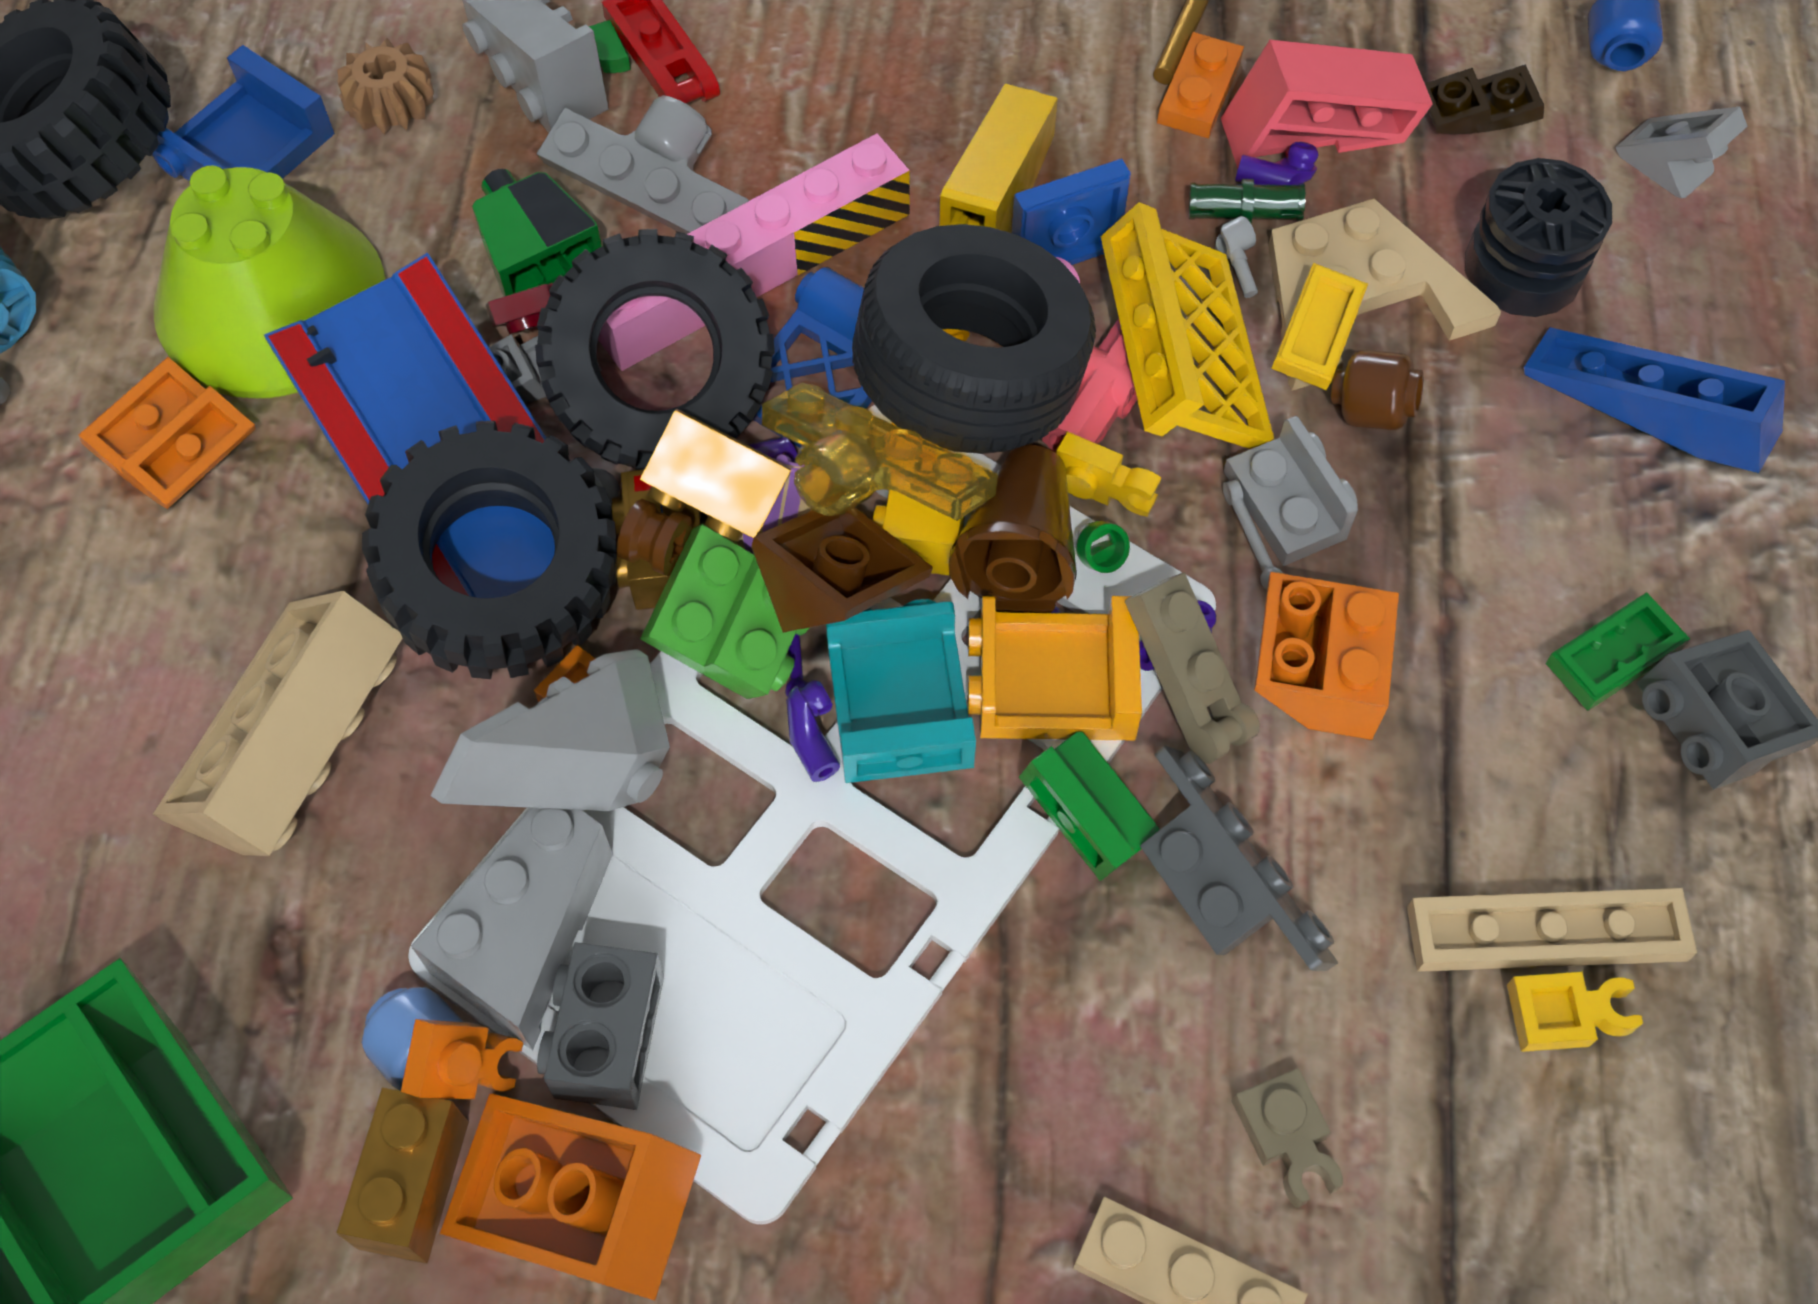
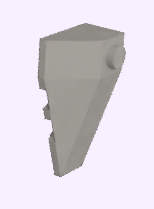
[430,649,670,811]

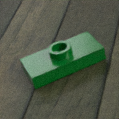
[1545,592,1690,711]

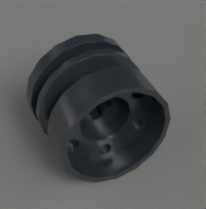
[1464,158,1612,317]

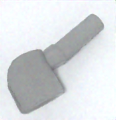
[1215,216,1258,298]

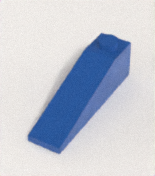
[1524,327,1785,473]

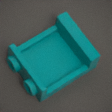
[826,599,976,783]

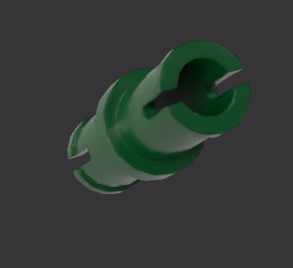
[1189,178,1306,224]

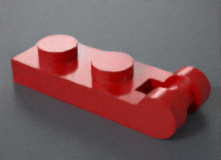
[602,0,720,104]

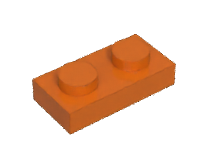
[1157,32,1244,139]

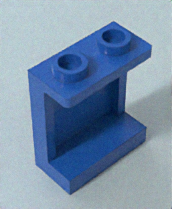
[152,45,335,181]

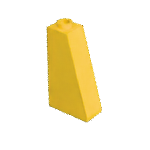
[939,84,1058,233]

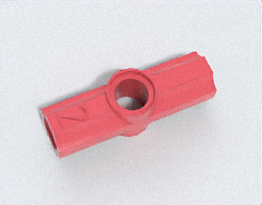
[1042,318,1137,454]

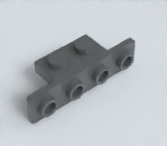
[1140,746,1338,971]

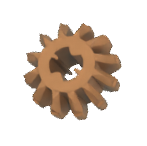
[337,38,434,135]

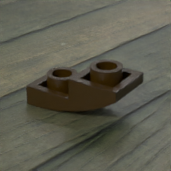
[1425,64,1544,134]

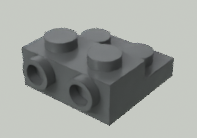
[1636,630,1818,790]

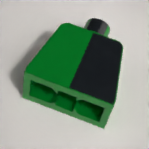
[472,169,602,297]

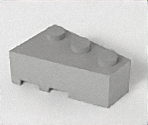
[462,0,609,133]
[411,808,613,1051]

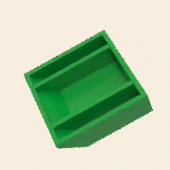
[0,958,293,1304]

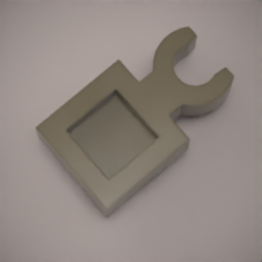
[1232,1068,1343,1208]

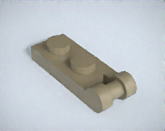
[1124,572,1260,764]

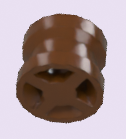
[617,499,692,576]

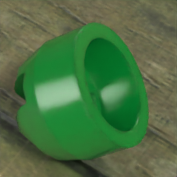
[1074,521,1130,573]

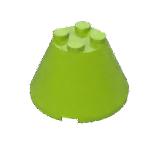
[154,165,386,399]

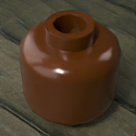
[1331,350,1424,430]

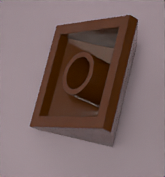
[751,497,933,633]

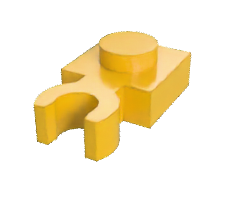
[1057,431,1161,517]
[1507,972,1643,1052]

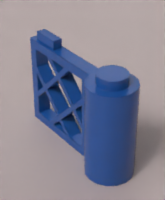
[752,267,872,448]

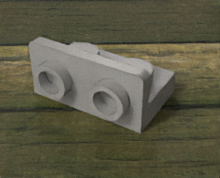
[1223,416,1358,566]

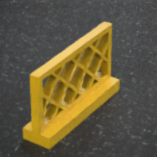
[1100,202,1275,449]

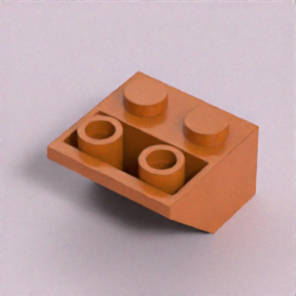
[1254,572,1399,740]

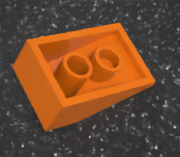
[439,1093,701,1301]

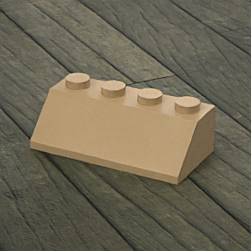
[153,591,403,856]

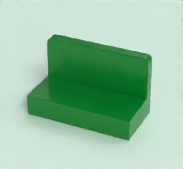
[1019,732,1160,881]

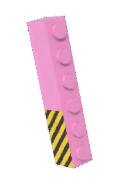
[598,133,910,371]

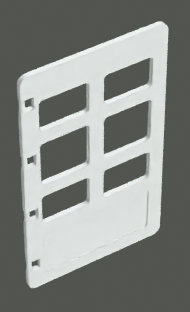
[408,405,1216,1224]

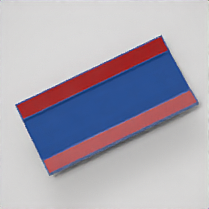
[264,252,555,598]

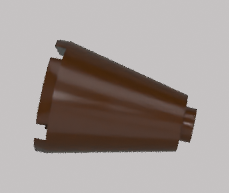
[949,445,1077,613]

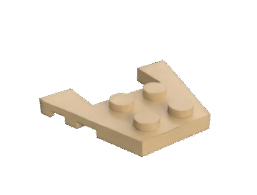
[1268,199,1501,391]

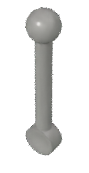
[1223,479,1284,590]

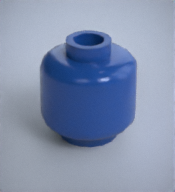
[1587,0,1663,71]

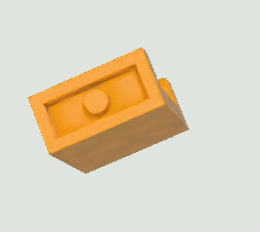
[968,596,1142,741]

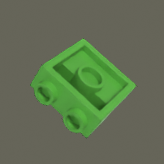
[640,524,809,699]

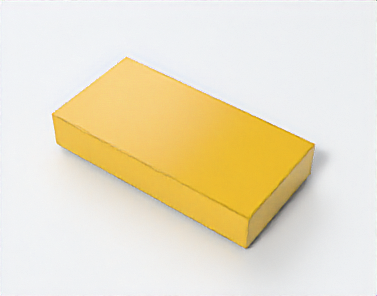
[1271,263,1368,390]

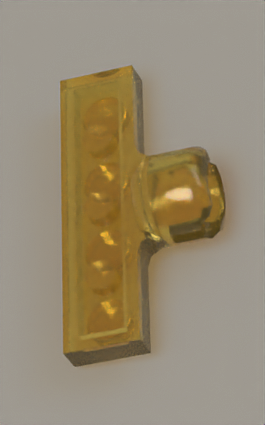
[762,382,998,521]

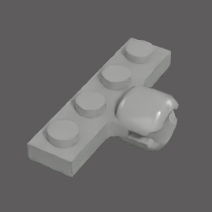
[537,95,749,234]

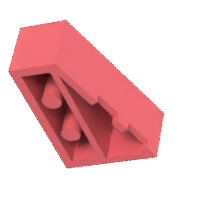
[1221,39,1433,168]

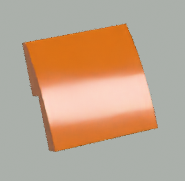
[78,357,256,509]

